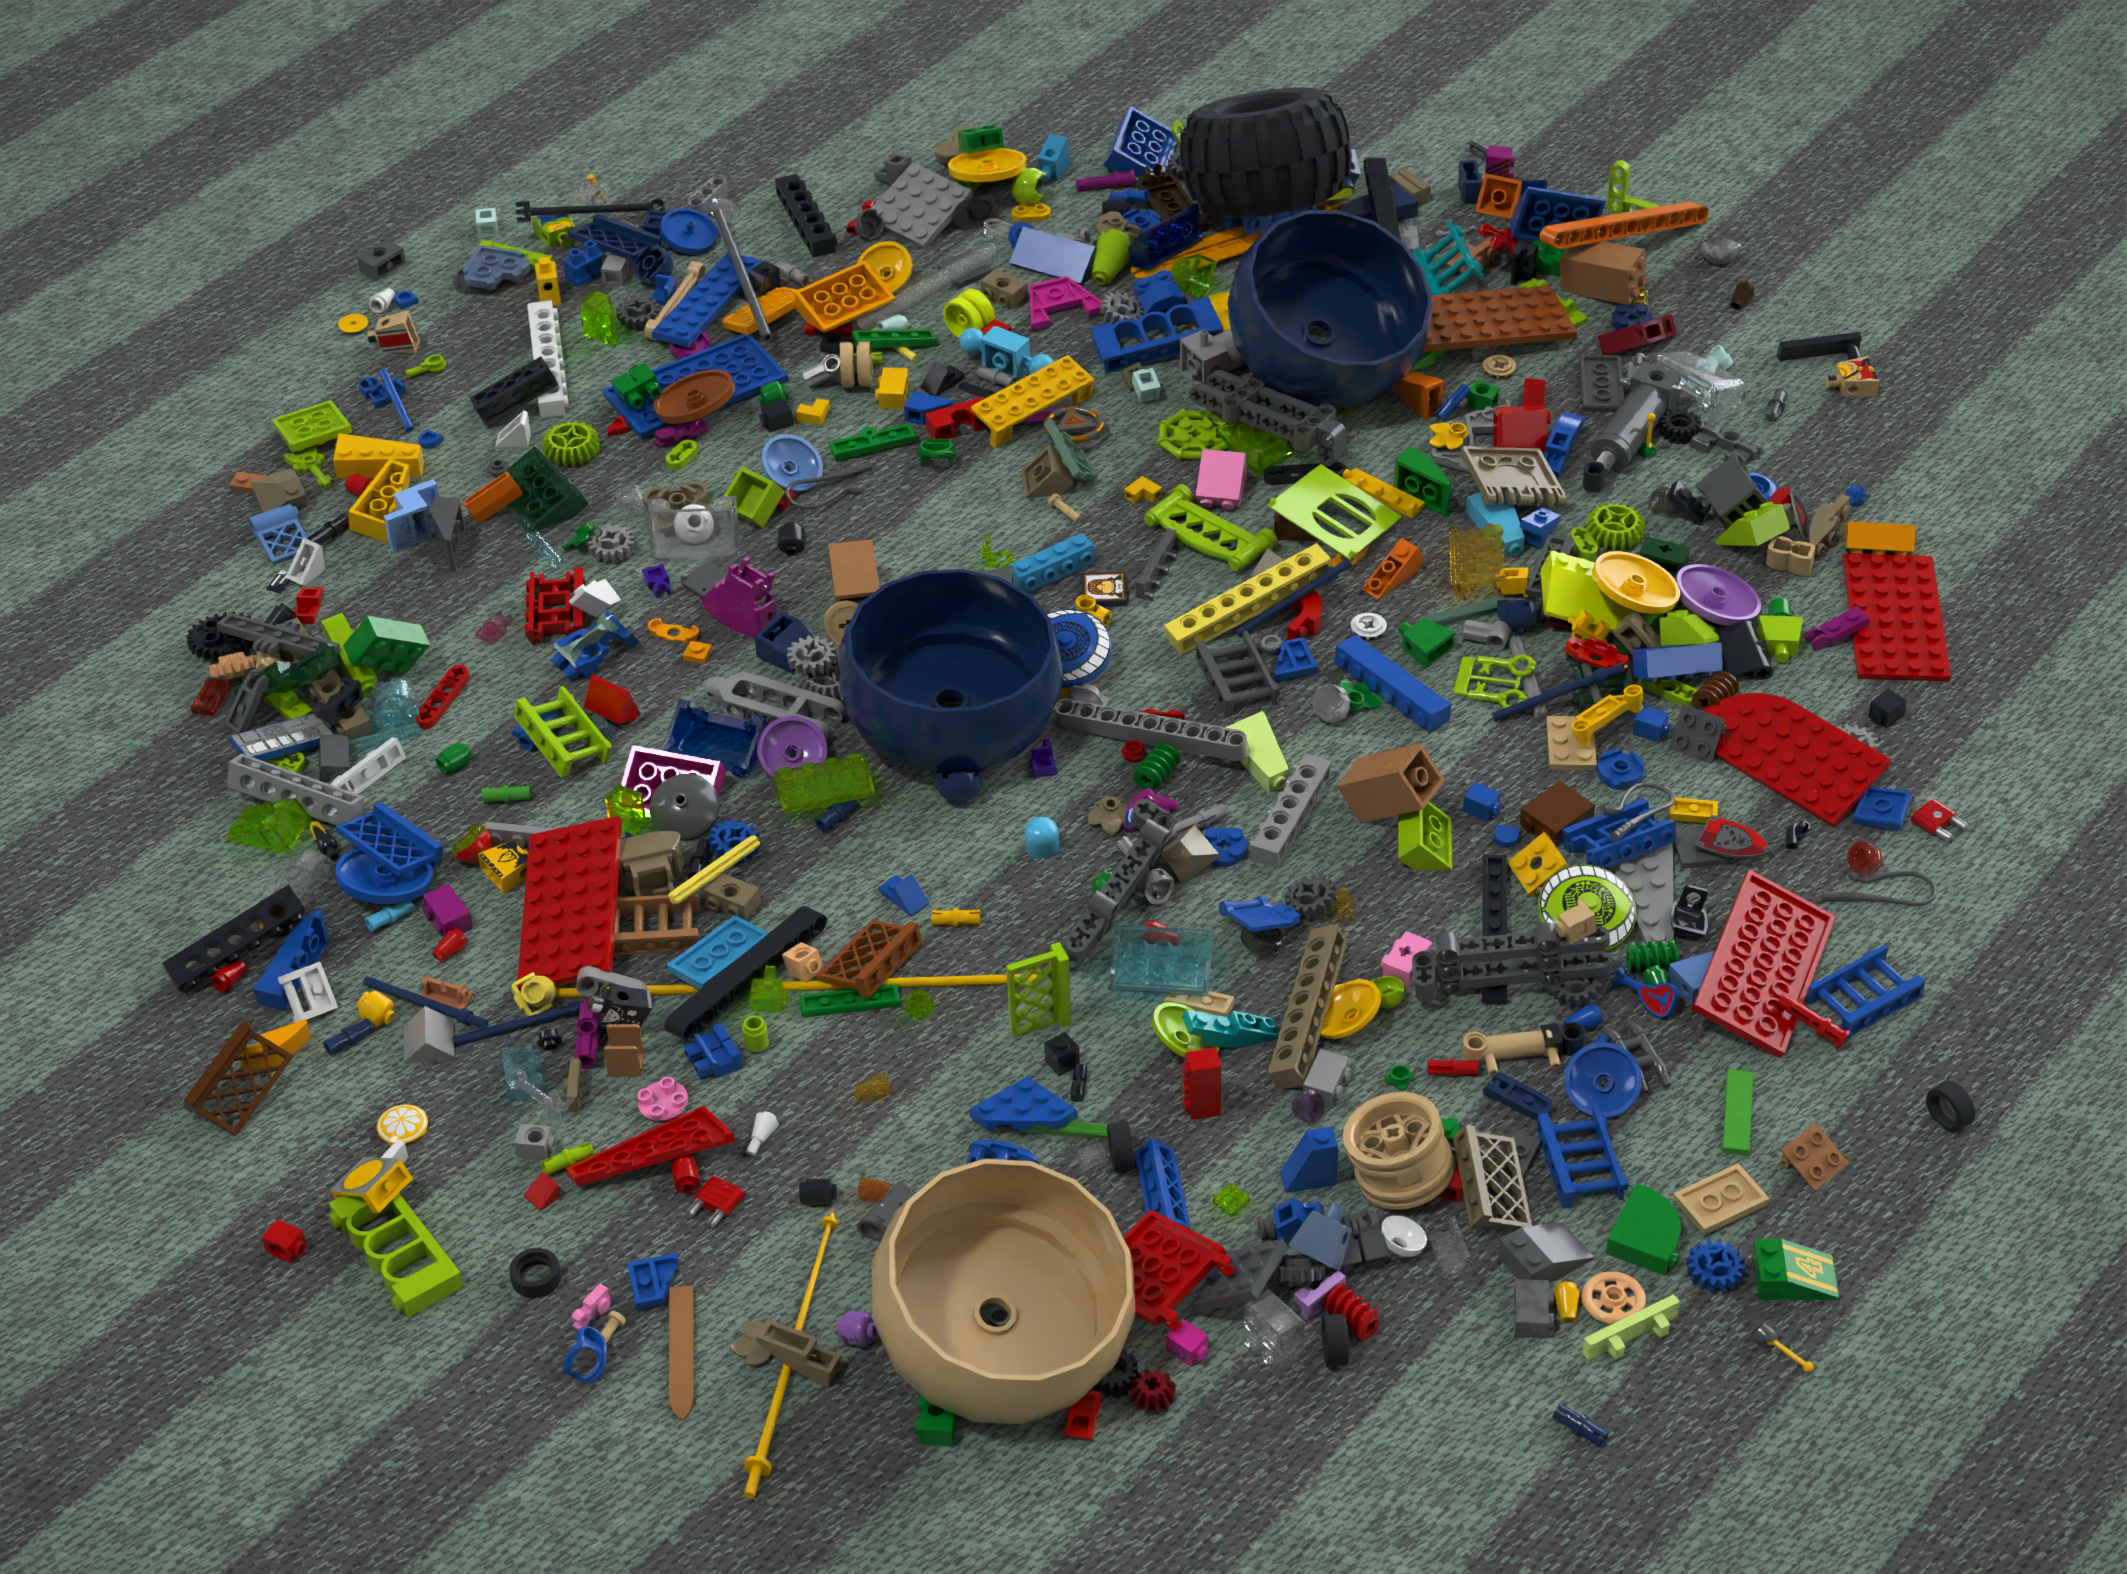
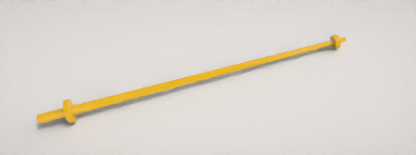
[744,1212,838,1499]

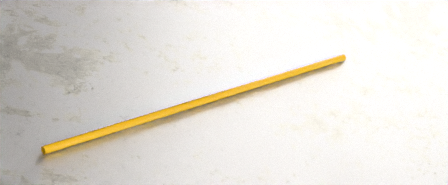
[555,974,1038,998]

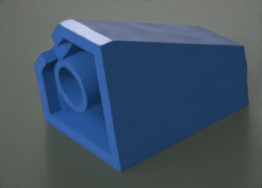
[1280,1127,1338,1193]

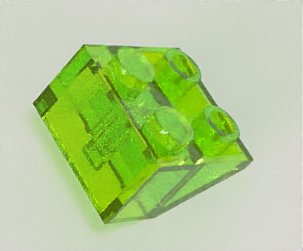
[1170,254,1218,300]
[579,290,619,346]

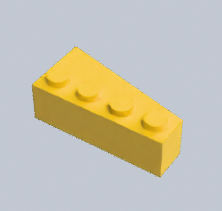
[333,433,424,479]
[348,459,410,542]

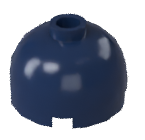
[633,244,674,286]
[1497,600,1542,633]
[935,770,982,805]

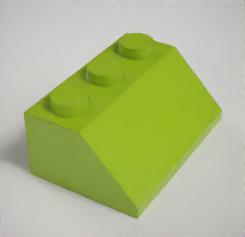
[1398,802,1452,871]

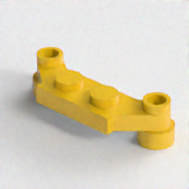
[1571,685,1643,747]

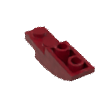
[1598,315,1677,355]

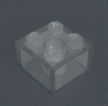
[1243,1289,1305,1371]

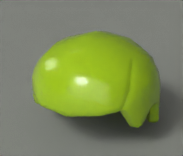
[1371,976,1406,1009]

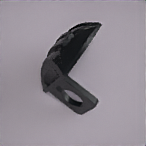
[1670,885,1708,939]

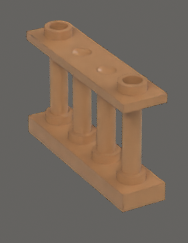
[613,893,701,956]

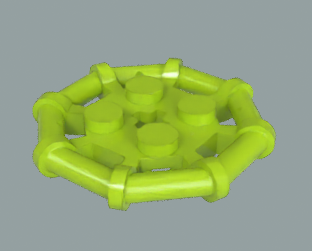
[1157,409,1233,461]

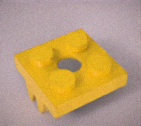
[1507,832,1569,897]

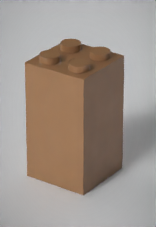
[1560,241,1647,305]
[828,539,880,626]
[1337,743,1445,822]

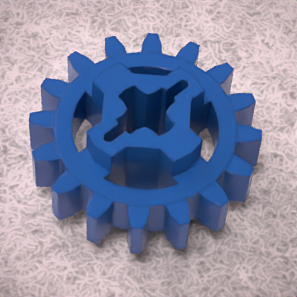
[708,819,761,864]
[1686,1239,1746,1293]

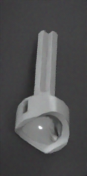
[1117,836,1174,906]

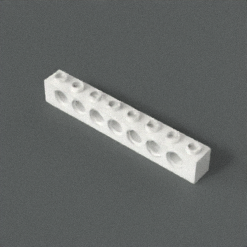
[527,300,569,418]

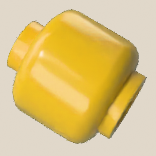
[356,991,395,1027]

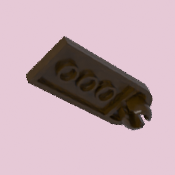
[1138,163,1207,238]

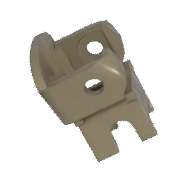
[618,831,684,897]

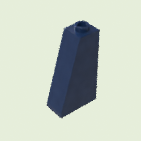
[1337,183,1418,221]

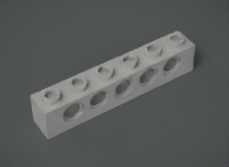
[1249,753,1331,869]
[227,754,364,825]

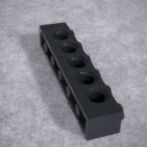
[775,174,837,258]
[162,884,305,991]

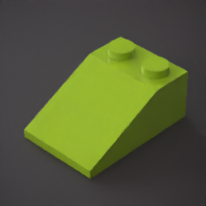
[1715,502,1790,546]

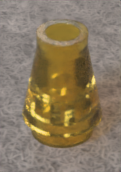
[853,1073,892,1101]

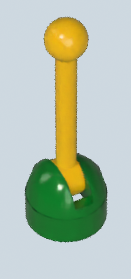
[1639,413,1656,458]

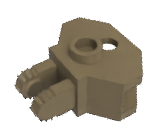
[1096,211,1143,244]

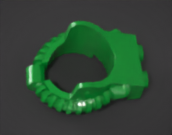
[916,439,957,467]

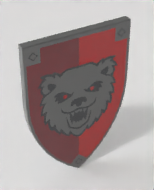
[1694,815,1772,859]

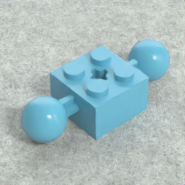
[959,326,1054,381]

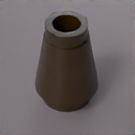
[1730,281,1755,310]

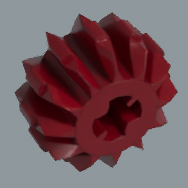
[1130,1368,1175,1416]

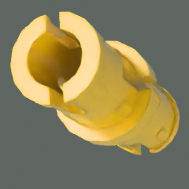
[931,908,980,927]

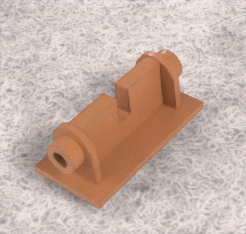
[420,976,474,1010]

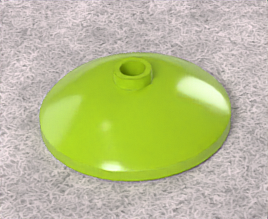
[1152,1002,1220,1058]

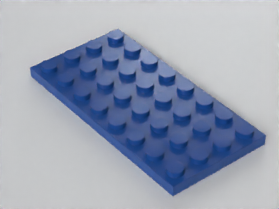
[602,334,789,440]

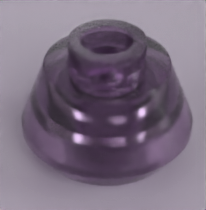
[1291,1089,1324,1125]

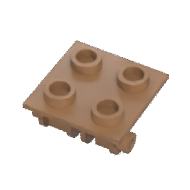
[1780,1122,1849,1190]

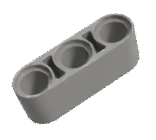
[687,175,728,216]
[576,966,647,998]

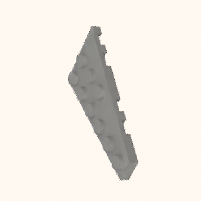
[1610,843,1674,946]

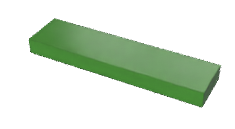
[1722,1069,1753,1156]

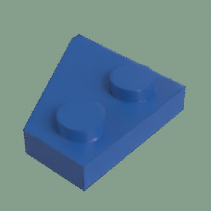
[1274,637,1317,681]
[627,1252,679,1310]

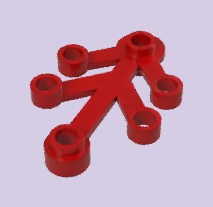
[1477,223,1518,257]

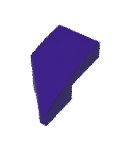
[1030,738,1057,778]

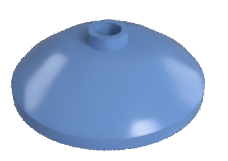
[761,434,823,492]

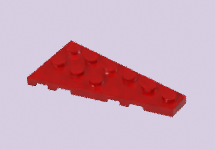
[565,1106,735,1186]

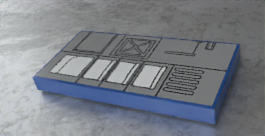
[230,713,334,761]

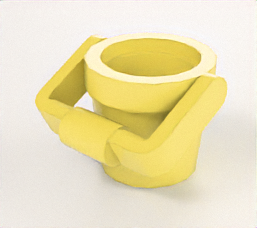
[511,972,556,1016]

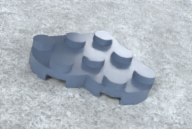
[463,245,530,290]

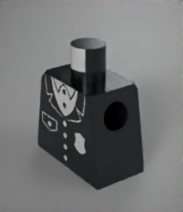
[588,986,652,1030]

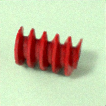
[1322,1283,1380,1341]

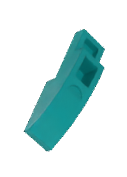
[1182,1009,1279,1047]

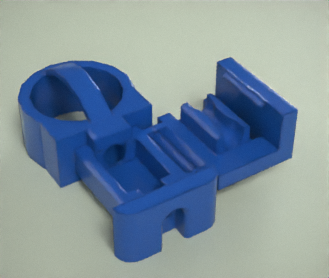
[359,376,406,409]

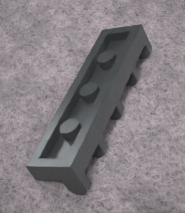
[1136,528,1184,601]

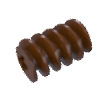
[1692,672,1739,711]

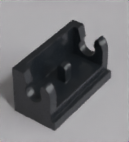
[1510,241,1539,286]
[314,677,364,725]

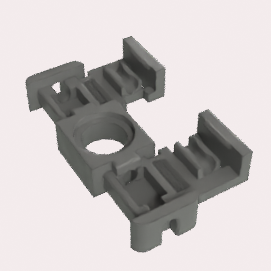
[1689,420,1763,462]

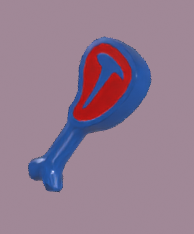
[1612,967,1680,1018]

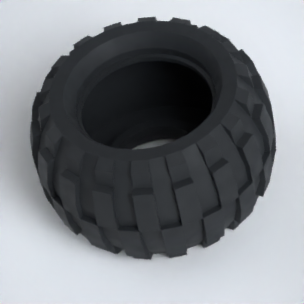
[1180,87,1352,218]

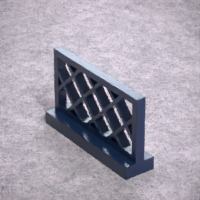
[568,214,662,261]

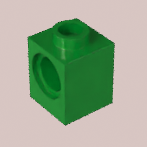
[1465,380,1500,411]

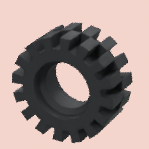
[1660,408,1700,444]
[1093,1348,1138,1398]

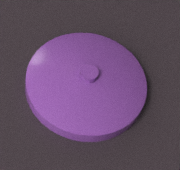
[1675,564,1761,626]

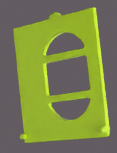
[1267,464,1402,560]

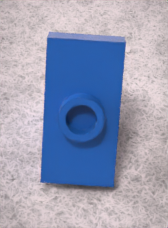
[1519,507,1561,548]
[1273,1197,1325,1247]

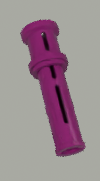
[1075,169,1135,191]

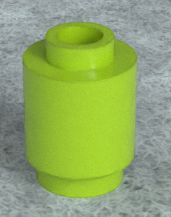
[742,1016,769,1052]

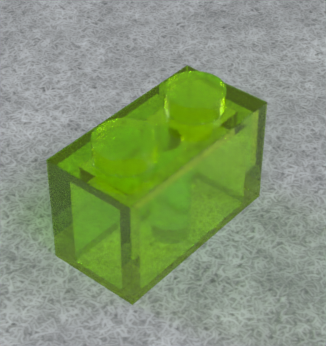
[605,784,647,837]

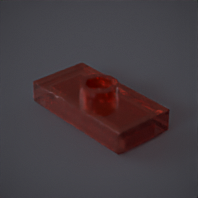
[191,677,230,716]

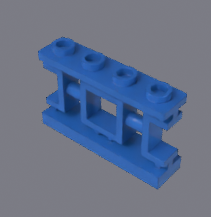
[1562,798,1676,869]

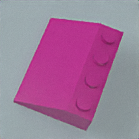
[614,745,727,818]

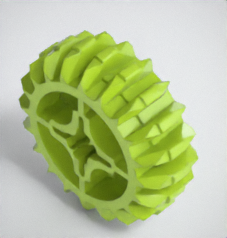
[542,420,600,468]
[1586,502,1646,552]

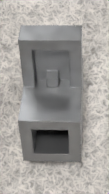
[874,153,912,187]

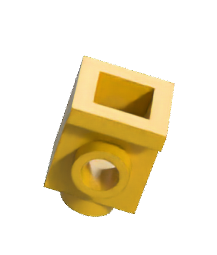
[1497,567,1529,598]

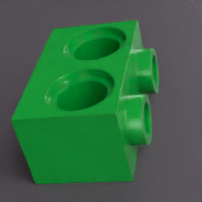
[957,125,1004,154]

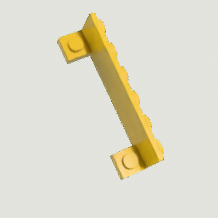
[971,355,1094,448]

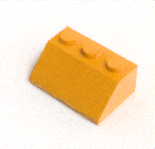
[1843,521,1916,556]

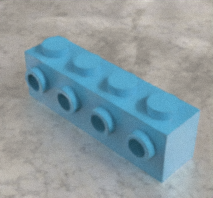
[1011,533,1094,593]

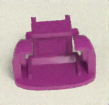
[701,556,776,637]

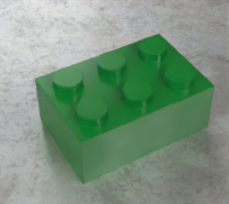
[343,616,430,674]

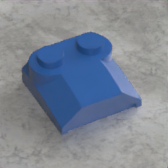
[1134,270,1185,314]

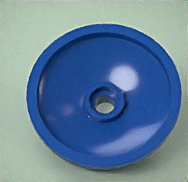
[1564,1042,1642,1118]

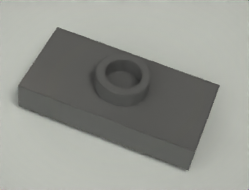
[1500,1131,1542,1179]

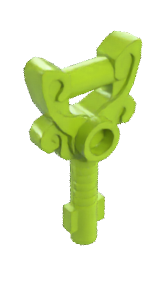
[284,445,333,489]

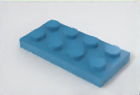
[667,915,769,990]

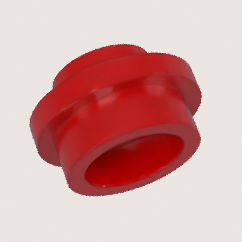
[1122,740,1145,761]

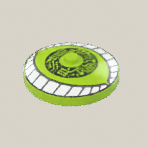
[1538,865,1636,953]

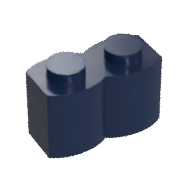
[1458,160,1482,203]

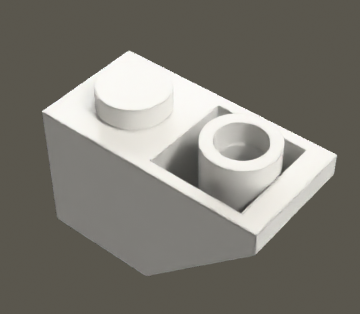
[569,579,621,617]

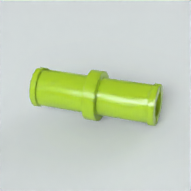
[541,1141,595,1176]

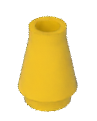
[1553,1282,1580,1323]

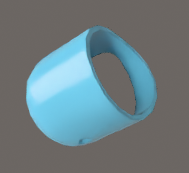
[1025,817,1059,858]

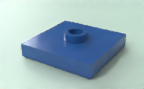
[1853,787,1912,831]

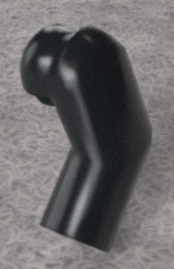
[1786,820,1811,850]

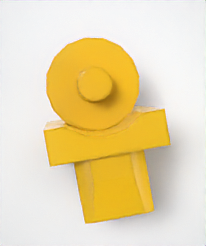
[1568,610,1611,642]

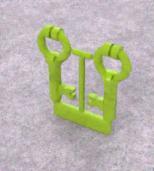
[1453,654,1537,708]

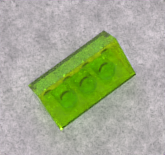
[772,753,876,814]

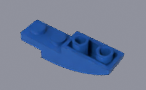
[1544,412,1586,478]

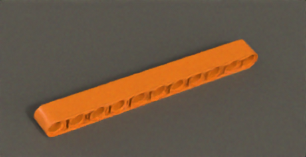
[1539,201,1709,249]

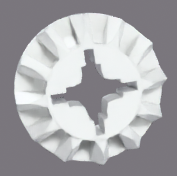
[1351,613,1387,640]

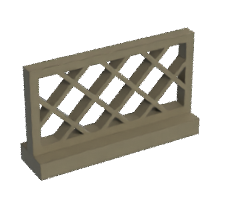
[1453,1125,1532,1230]

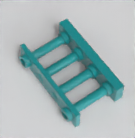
[1412,221,1485,295]

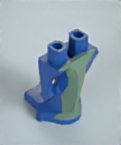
[551,609,640,682]

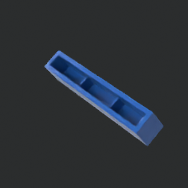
[1334,635,1452,733]

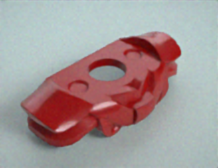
[1563,637,1629,672]

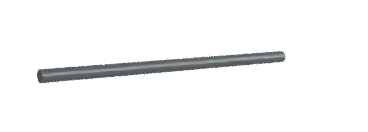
[714,209,772,342]

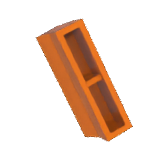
[463,471,523,523]

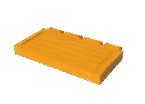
[721,287,797,335]

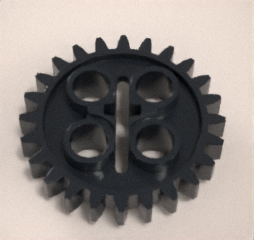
[186,612,256,662]

